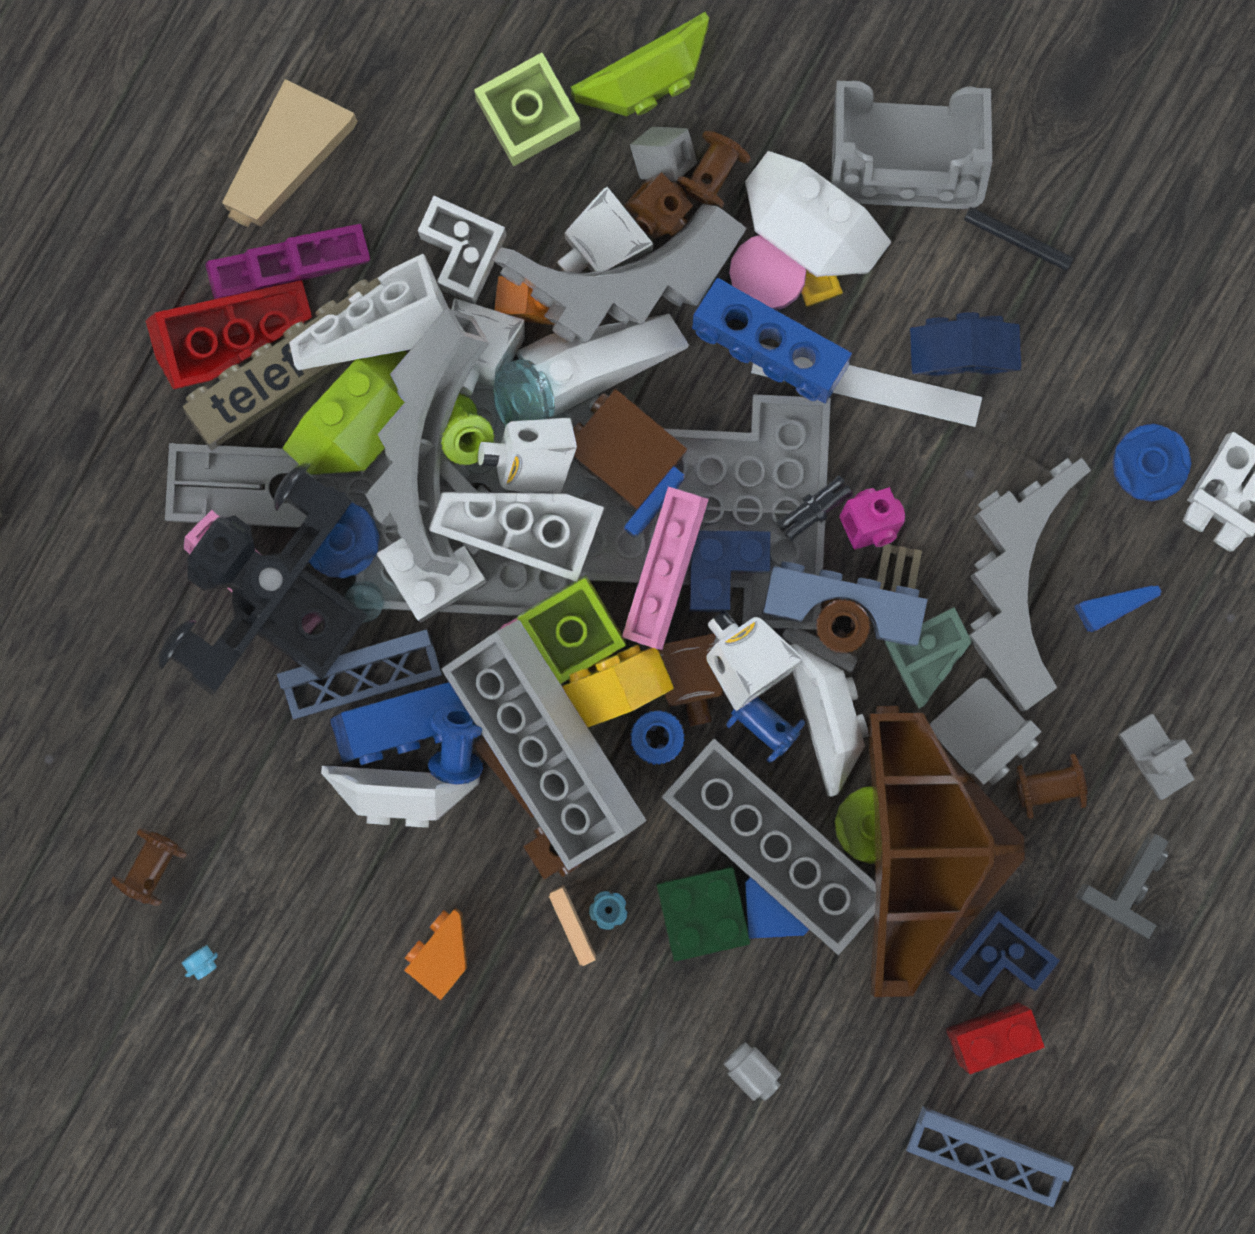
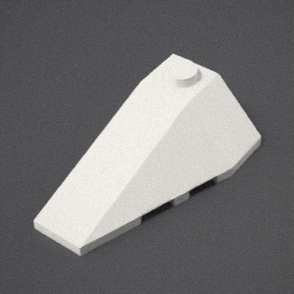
[289,254,449,370]
[516,314,689,416]
[429,492,604,582]

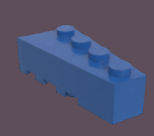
[330,682,464,765]

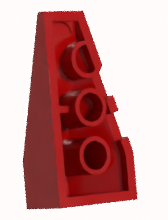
[146,280,312,389]

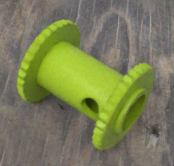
[441,393,495,465]

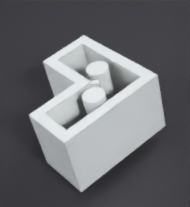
[418,196,507,304]
[377,538,487,623]

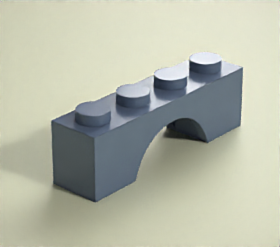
[762,561,927,647]

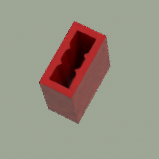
[946,1002,1045,1075]

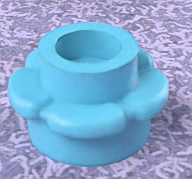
[589,891,628,930]
[181,945,218,980]

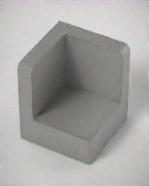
[630,127,697,181]

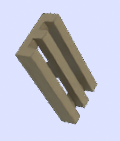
[869,544,922,620]

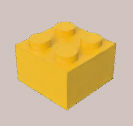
[562,645,674,727]

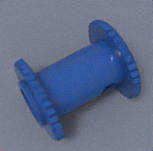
[726,697,805,763]
[428,705,483,785]
[630,710,685,765]

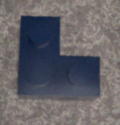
[910,312,1021,377]
[689,530,771,612]
[944,909,1060,997]

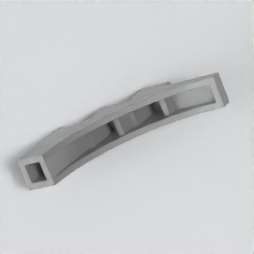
[493,204,747,342]
[365,308,490,576]
[969,458,1091,711]

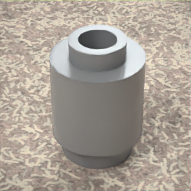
[723,1042,781,1101]

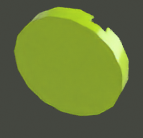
[834,787,875,864]

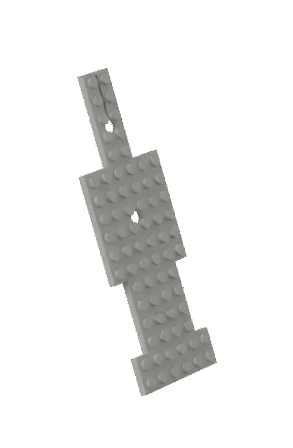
[165,382,831,631]

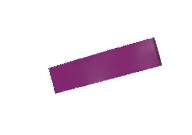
[205,224,370,299]

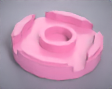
[729,235,807,310]

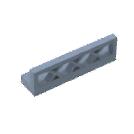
[277,629,442,720]
[906,1106,1074,1208]

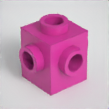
[839,487,905,550]

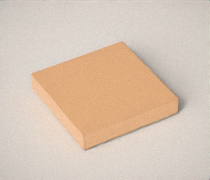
[549,885,596,966]

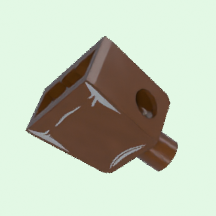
[647,633,723,727]

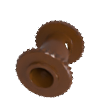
[676,131,751,208]
[816,599,871,653]
[1015,754,1088,819]
[111,829,187,906]

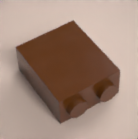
[573,389,688,511]

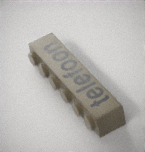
[183,278,381,451]

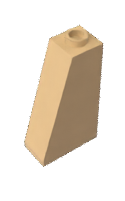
[222,79,358,227]

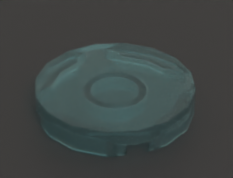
[493,360,555,427]

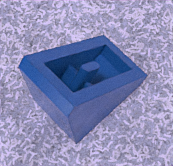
[744,876,809,939]

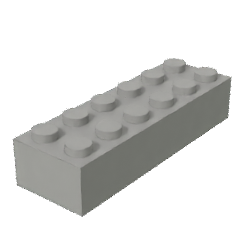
[441,620,646,870]
[661,739,876,955]

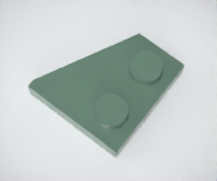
[884,607,972,709]

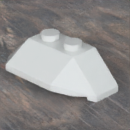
[745,151,891,277]
[790,644,869,796]
[321,766,480,828]

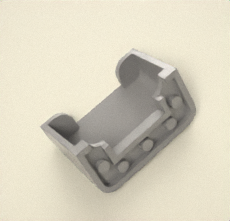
[831,80,992,209]

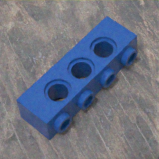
[692,278,852,404]

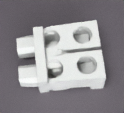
[1183,432,1255,552]

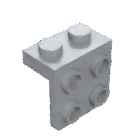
[930,678,1041,785]

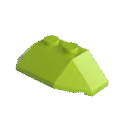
[571,12,709,116]
[282,351,408,475]

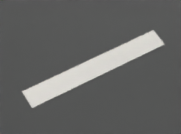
[751,344,982,427]

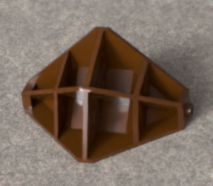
[866,706,1025,997]

